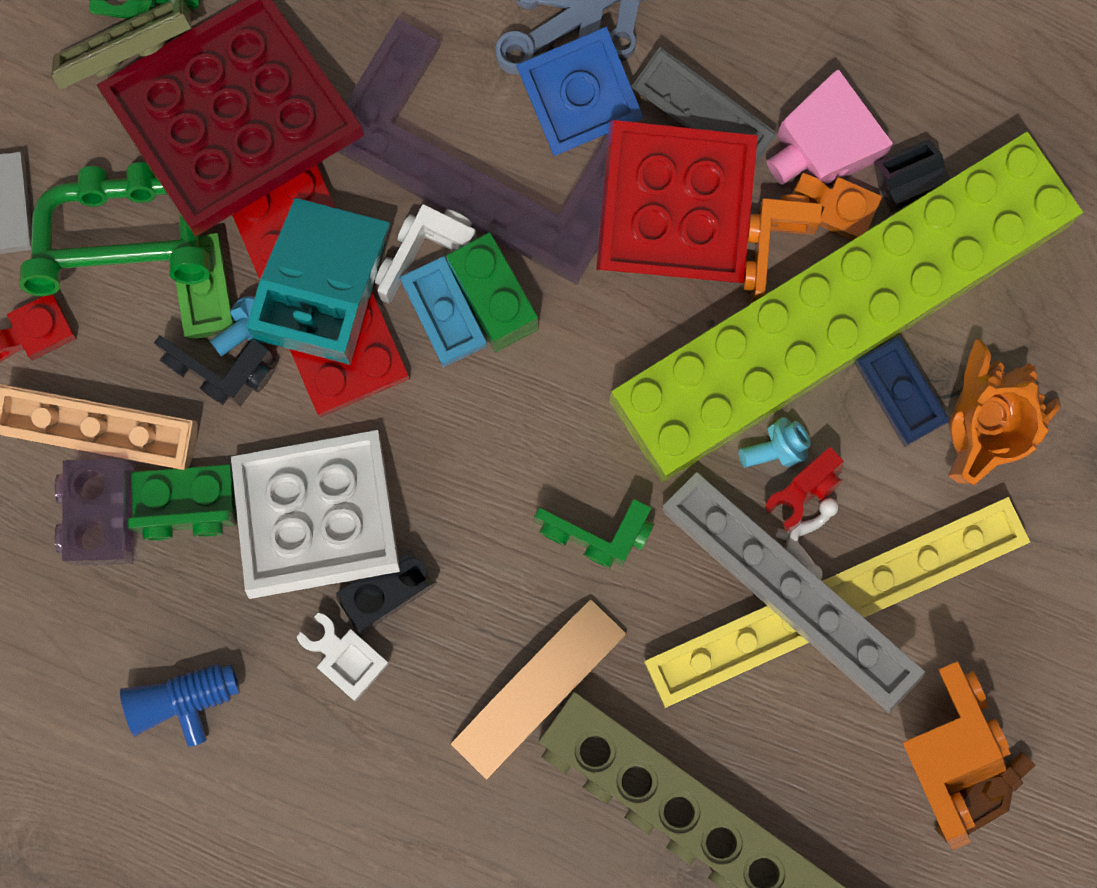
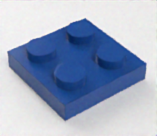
[516,27,644,156]

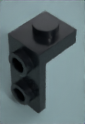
[154,335,275,407]

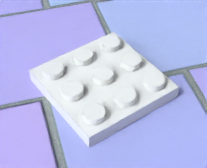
[231,430,400,599]

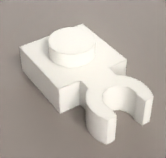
[297,613,390,701]

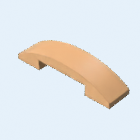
[451,599,627,780]

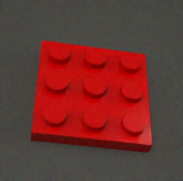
[596,120,758,283]

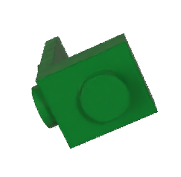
[534,499,655,569]

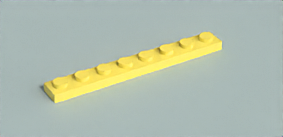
[644,497,1030,708]

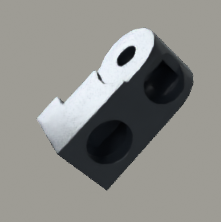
[336,549,437,637]

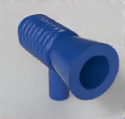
[120,663,240,747]

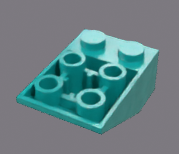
[246,198,390,365]

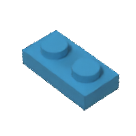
[400,256,487,368]

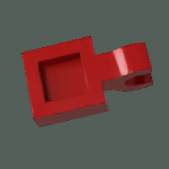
[0,294,76,362]
[765,447,844,532]

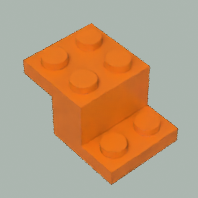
[903,661,1011,850]

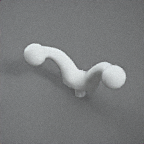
[775,498,838,580]

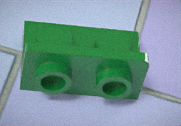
[128,465,236,541]

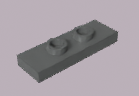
[631,47,778,164]

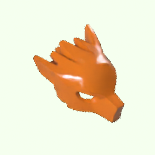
[948,339,1061,485]

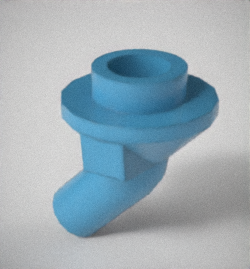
[210,296,261,356]

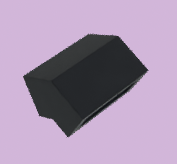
[874,139,950,212]

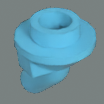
[738,417,811,468]

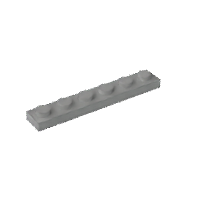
[662,472,925,713]

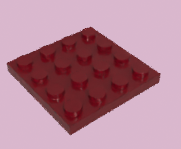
[97,0,364,237]

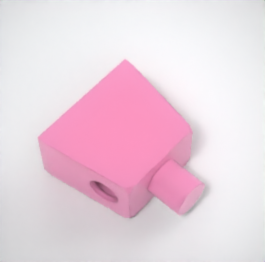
[767,70,893,185]

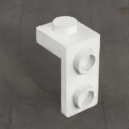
[375,204,477,304]

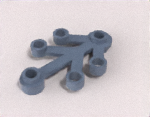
[495,0,644,74]

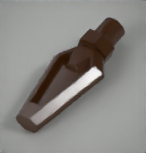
[935,751,1035,846]

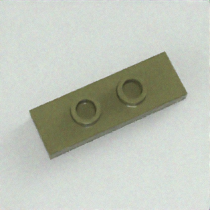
[51,0,191,90]

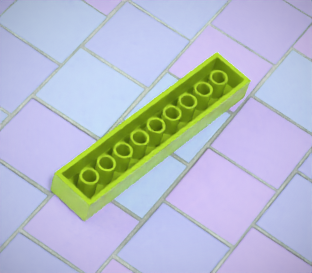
[609,131,1083,484]

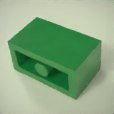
[446,233,538,353]

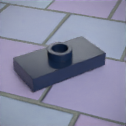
[854,336,950,447]

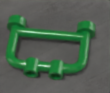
[19,162,210,296]

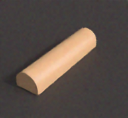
[0,384,198,470]

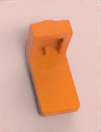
[743,194,822,304]

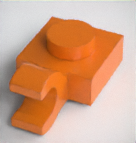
[792,173,882,241]

